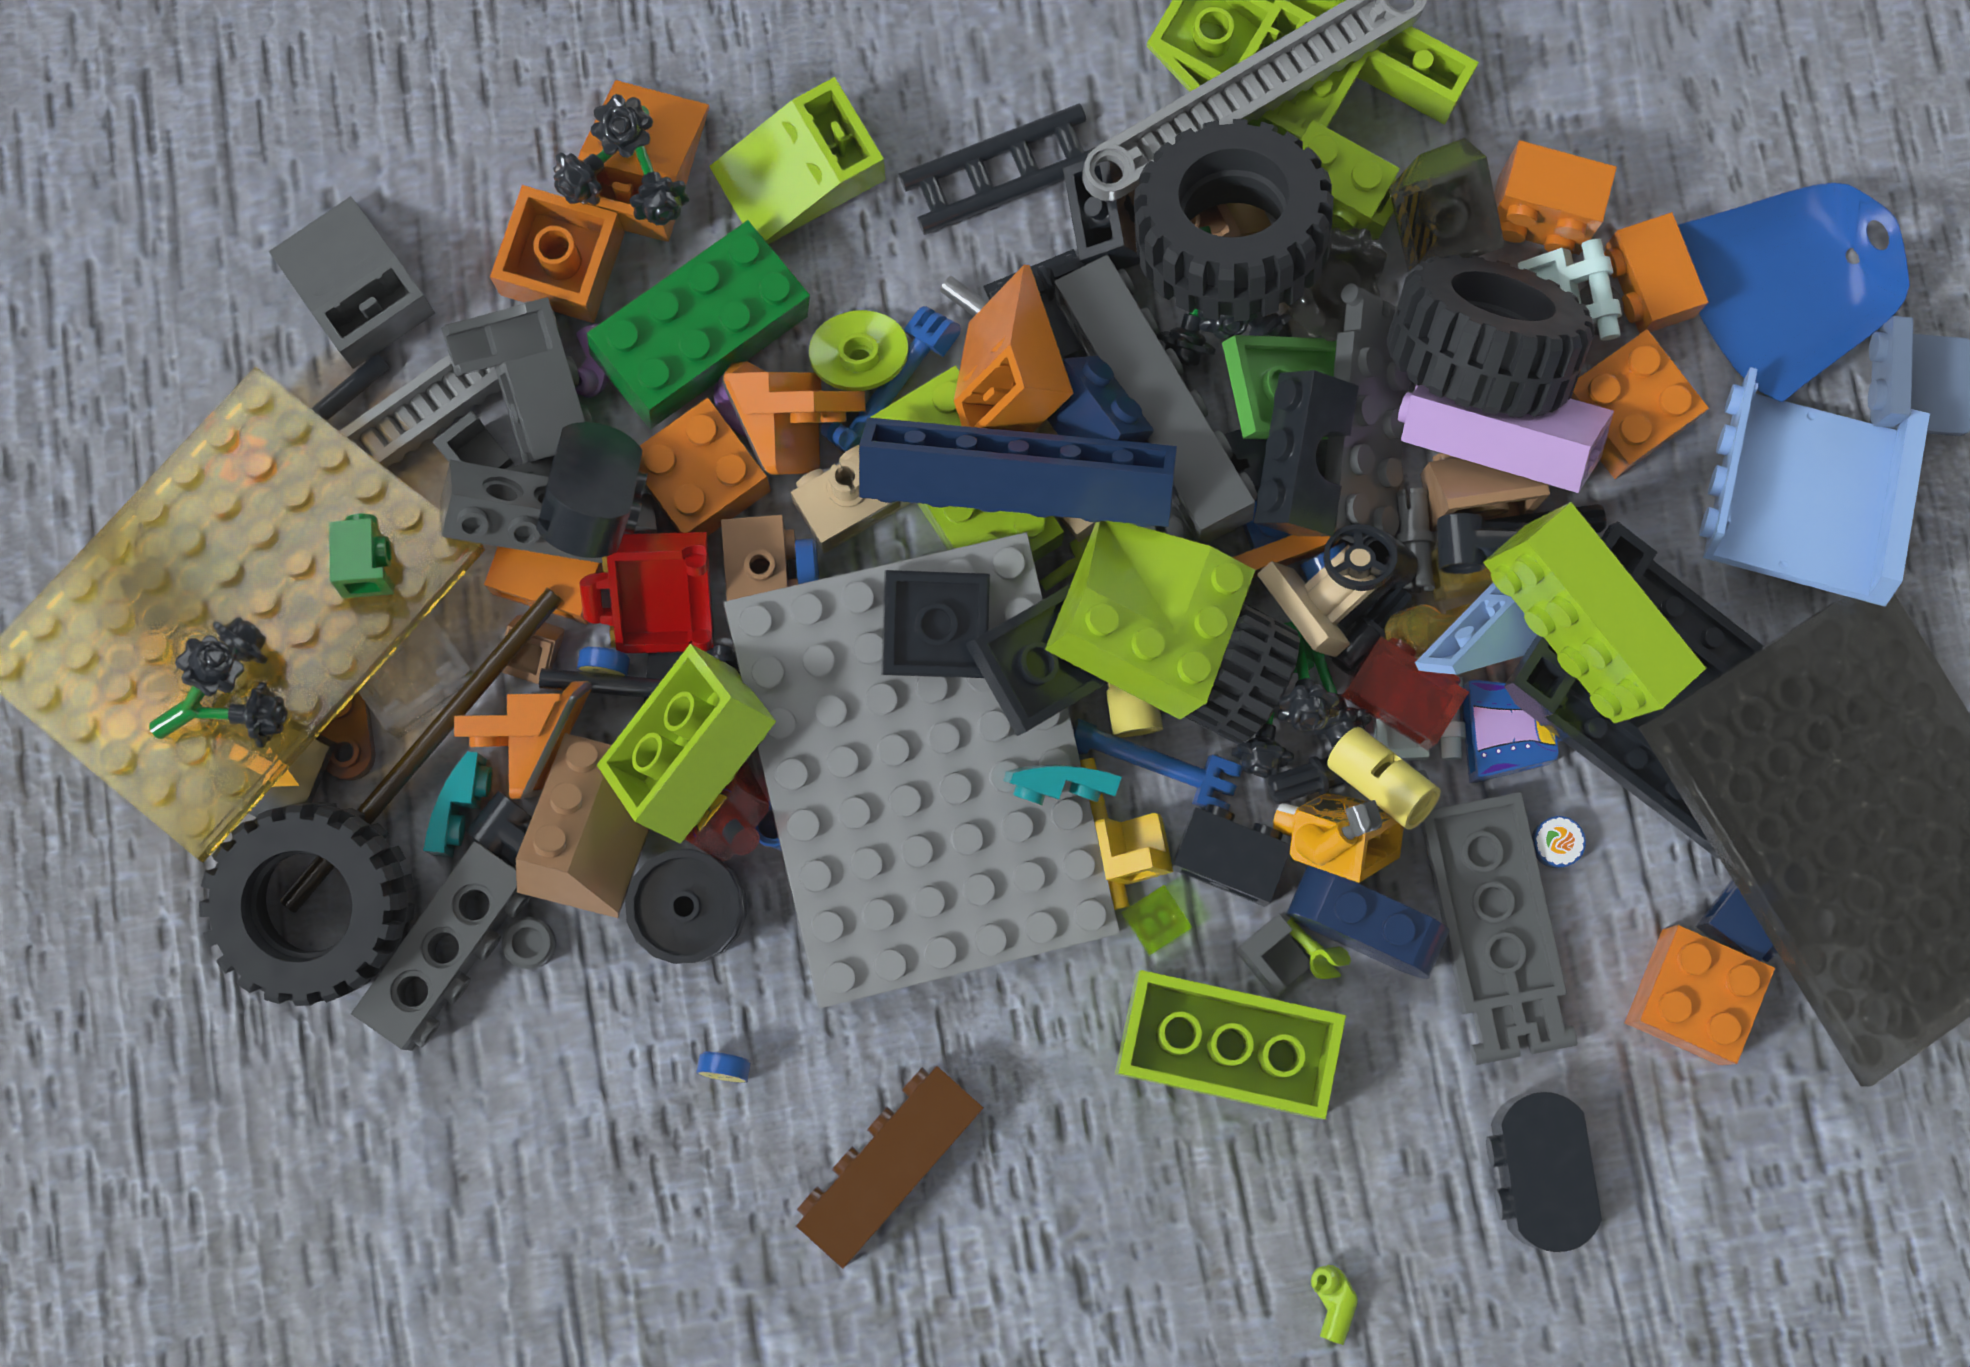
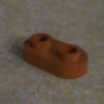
[314,678,376,781]

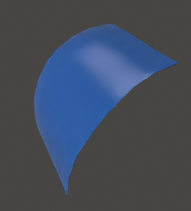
[1677,183,1910,402]

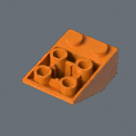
[578,80,710,242]
[954,264,1073,433]

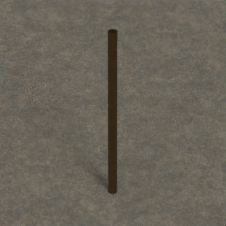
[280,587,563,913]

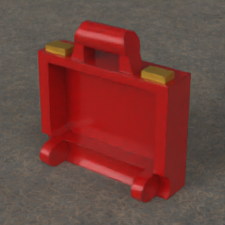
[579,532,714,653]

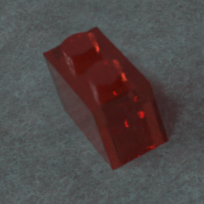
[1341,637,1469,751]

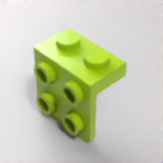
[1300,119,1400,249]

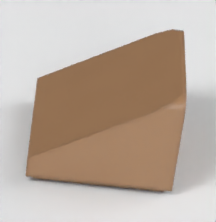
[502,615,565,684]

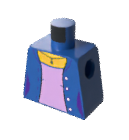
[1460,680,1563,783]

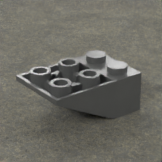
[269,196,435,369]

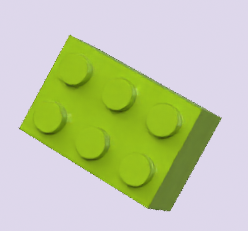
[597,644,776,844]

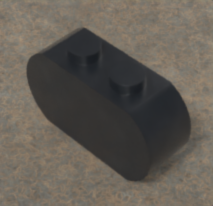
[536,422,648,558]
[1486,1092,1602,1252]

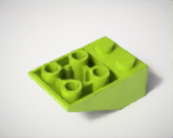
[709,77,886,244]

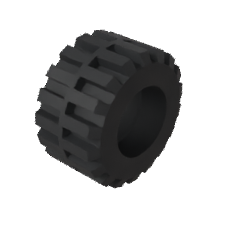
[1185,603,1300,744]

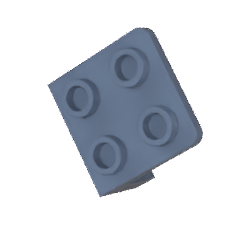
[1868,316,1970,436]

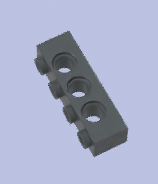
[440,460,657,563]
[351,841,531,1051]

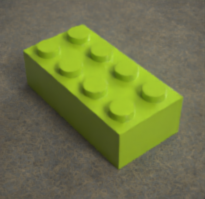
[870,365,1064,562]
[1483,502,1706,724]
[1115,970,1346,1120]

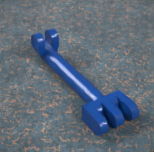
[821,306,961,453]
[1073,718,1243,811]

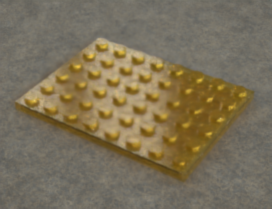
[0,366,485,863]

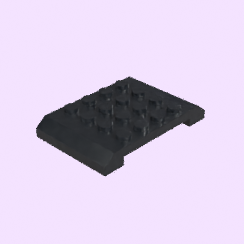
[1504,521,1855,871]

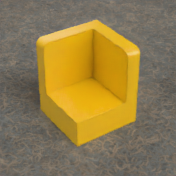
[1095,813,1173,885]

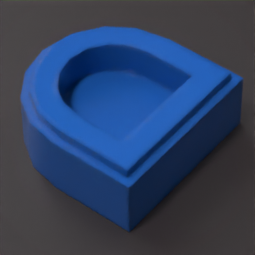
[795,538,820,585]

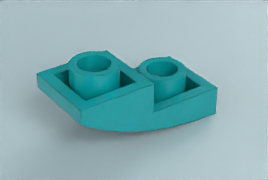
[423,751,492,858]
[1003,765,1122,805]

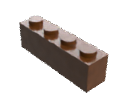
[796,1066,984,1269]

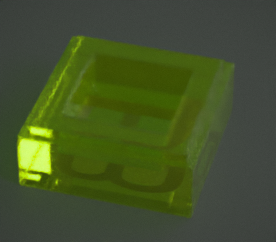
[1120,885,1193,957]

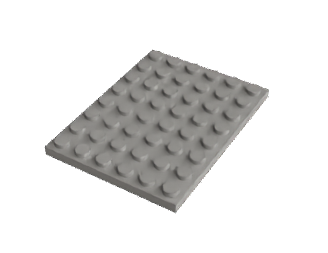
[723,532,1120,1009]

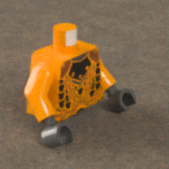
[1273,770,1429,882]

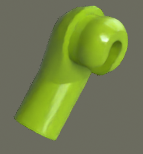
[1311,1265,1358,1345]

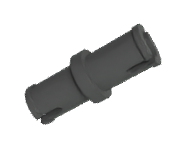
[1395,488,1436,593]

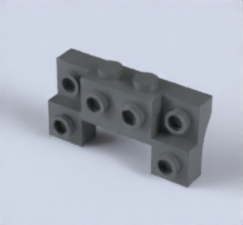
[441,297,593,477]

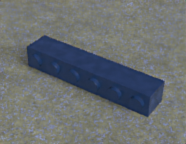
[859,417,1177,527]

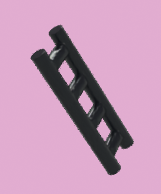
[899,103,1094,235]

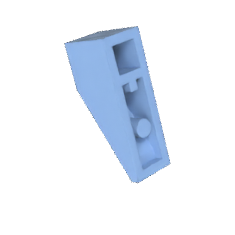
[1415,583,1537,675]

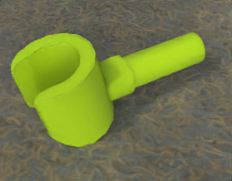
[1039,534,1091,591]
[1287,919,1351,979]

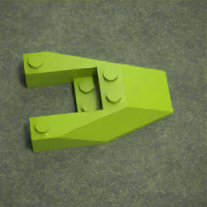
[1146,0,1479,246]

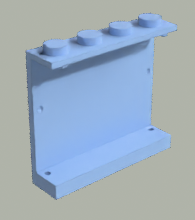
[1699,367,1930,606]

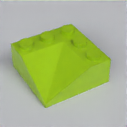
[1045,521,1255,720]

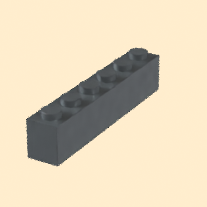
[1054,254,1257,544]

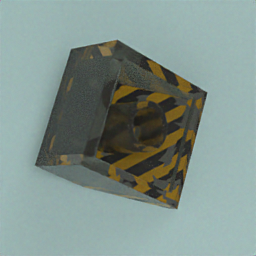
[1389,138,1505,274]

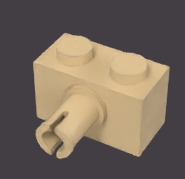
[791,445,910,553]

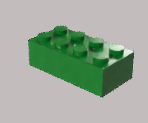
[587,220,810,430]

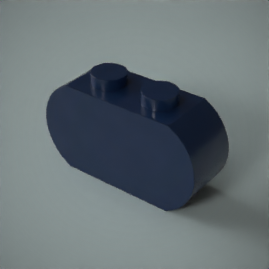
[1286,866,1450,979]

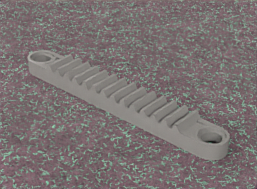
[1083,0,1428,201]
[216,301,559,560]

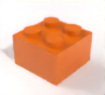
[1485,140,1617,255]
[490,185,625,323]
[1571,329,1709,479]
[639,397,771,536]
[1624,925,1775,1065]

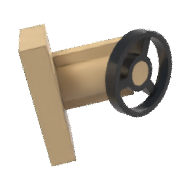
[1257,524,1397,657]

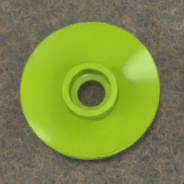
[809,310,909,391]

